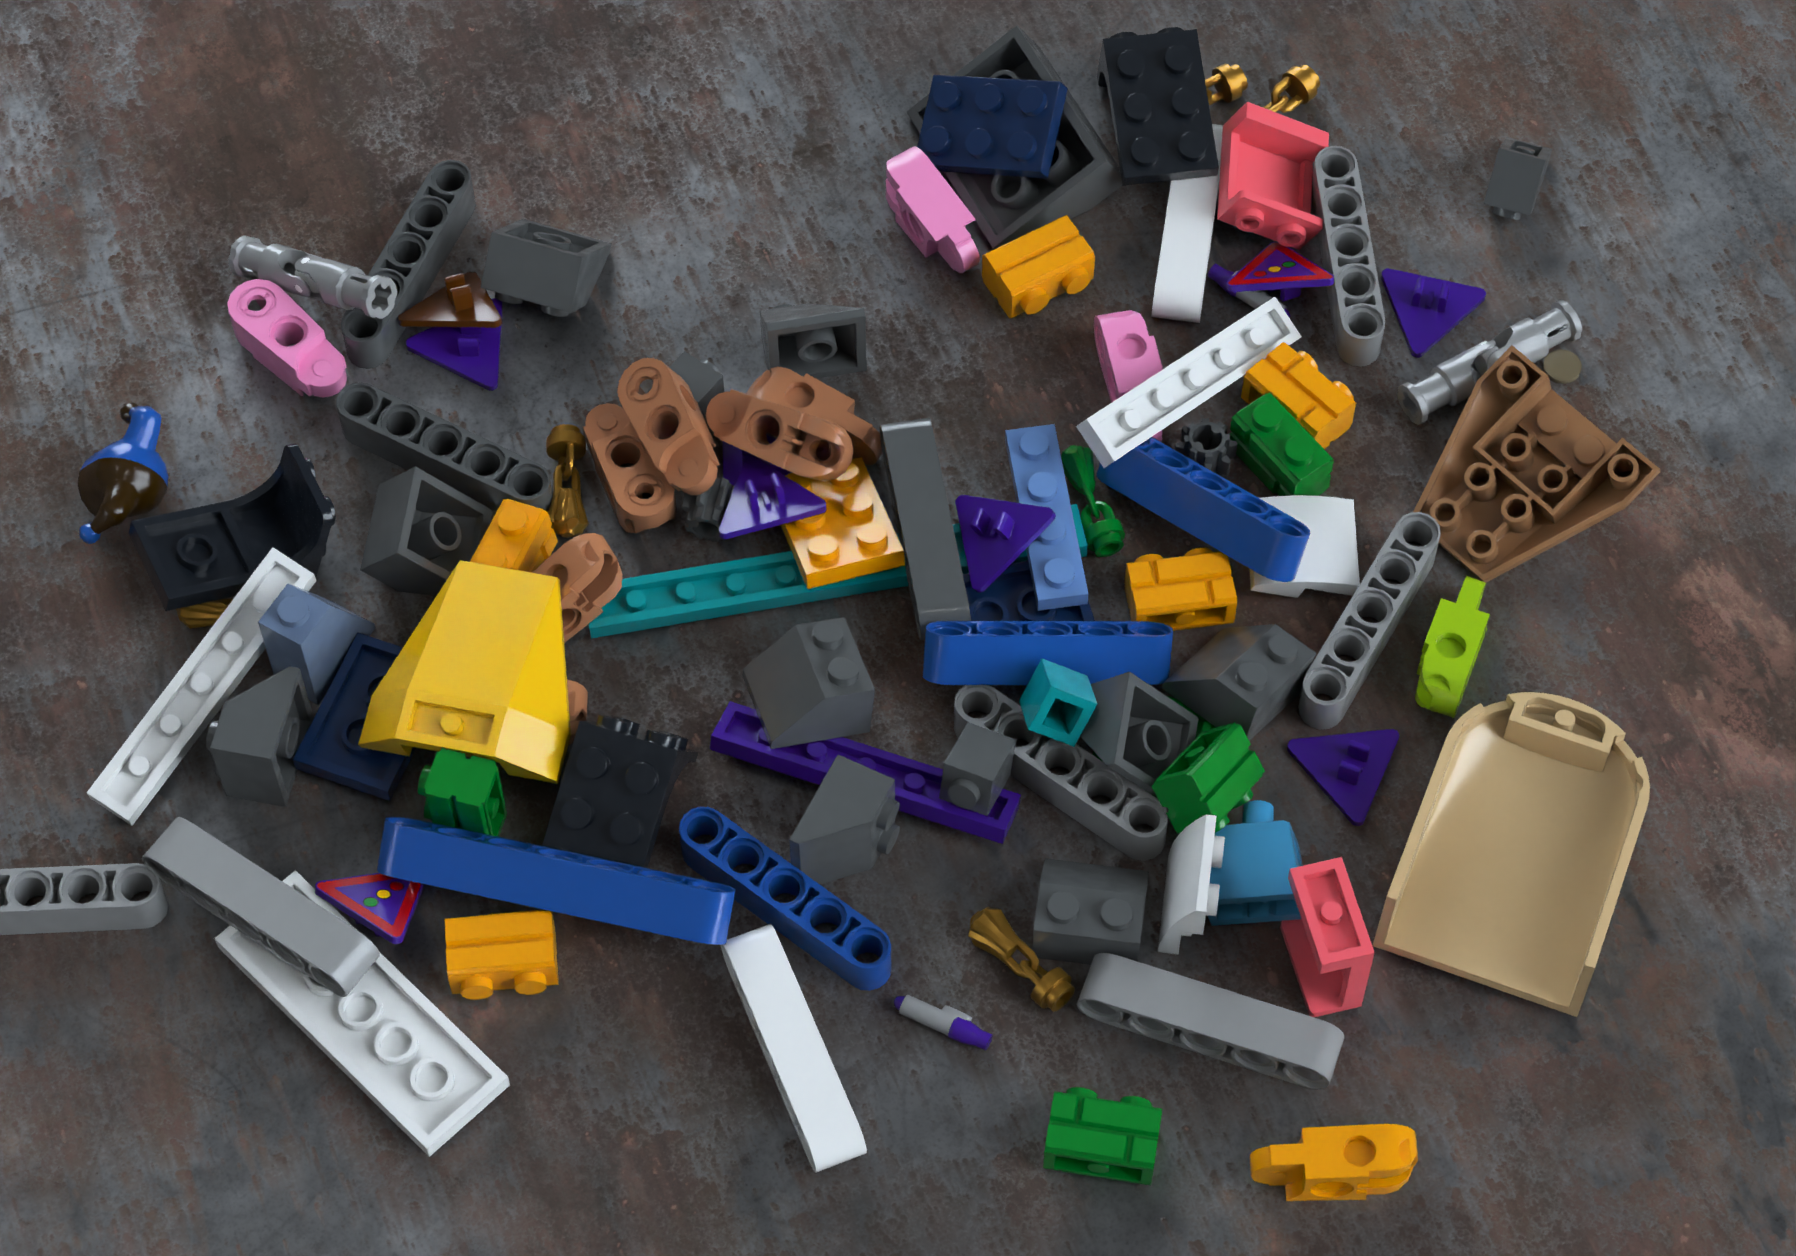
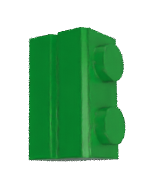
[1230,393,1334,496]
[1151,722,1265,834]
[418,748,507,837]
[1043,1087,1163,1186]

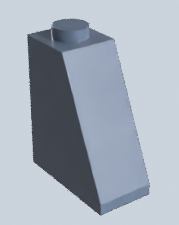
[258,583,375,705]

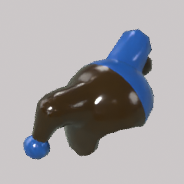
[78,402,169,544]

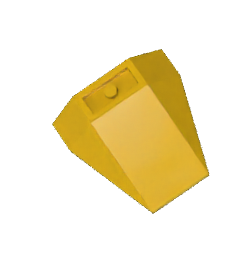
[358,560,571,784]

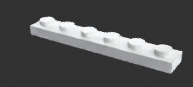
[1076,297,1302,468]
[87,547,317,826]

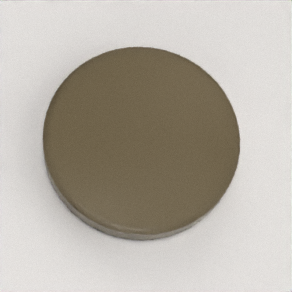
[1543,349,1582,384]

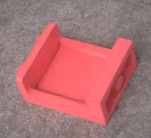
[1217,102,1329,250]
[1280,857,1375,1018]

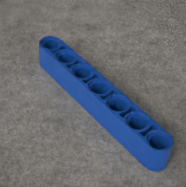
[377,817,735,945]

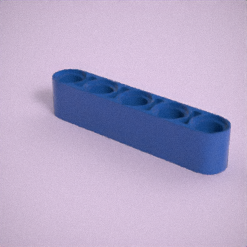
[1096,437,1310,582]
[923,621,1173,685]
[679,806,891,991]

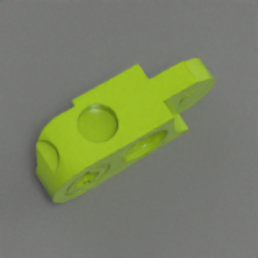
[1415,576,1490,718]

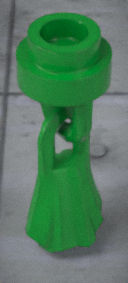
[1061,445,1125,557]

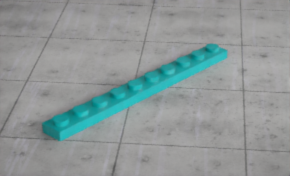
[589,504,1087,639]

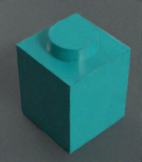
[1019,658,1098,747]

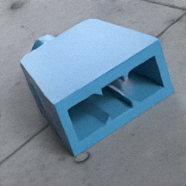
[1208,800,1303,926]

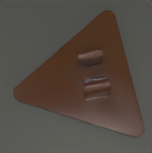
[398,272,502,328]

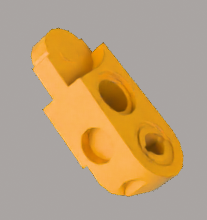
[1250,1124,1418,1201]

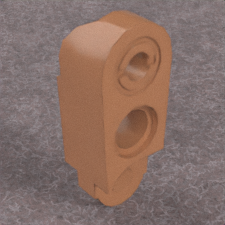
[617,358,720,495]
[745,366,882,465]
[706,389,853,482]
[583,403,677,534]
[532,533,623,643]

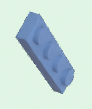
[1005,424,1089,611]

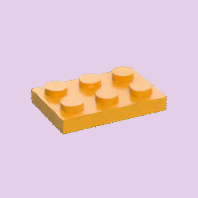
[781,457,905,589]

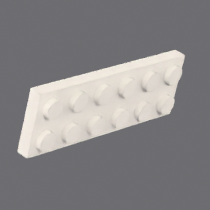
[215,870,510,1157]

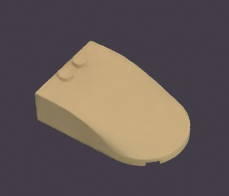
[1372,692,1650,1017]

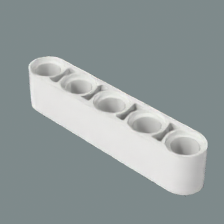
[1151,124,1223,323]
[721,924,867,1173]

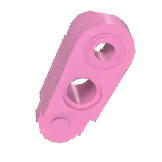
[886,146,980,273]
[227,279,347,398]
[1094,310,1163,442]

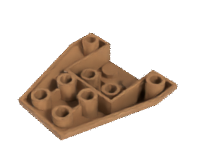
[1413,345,1660,583]

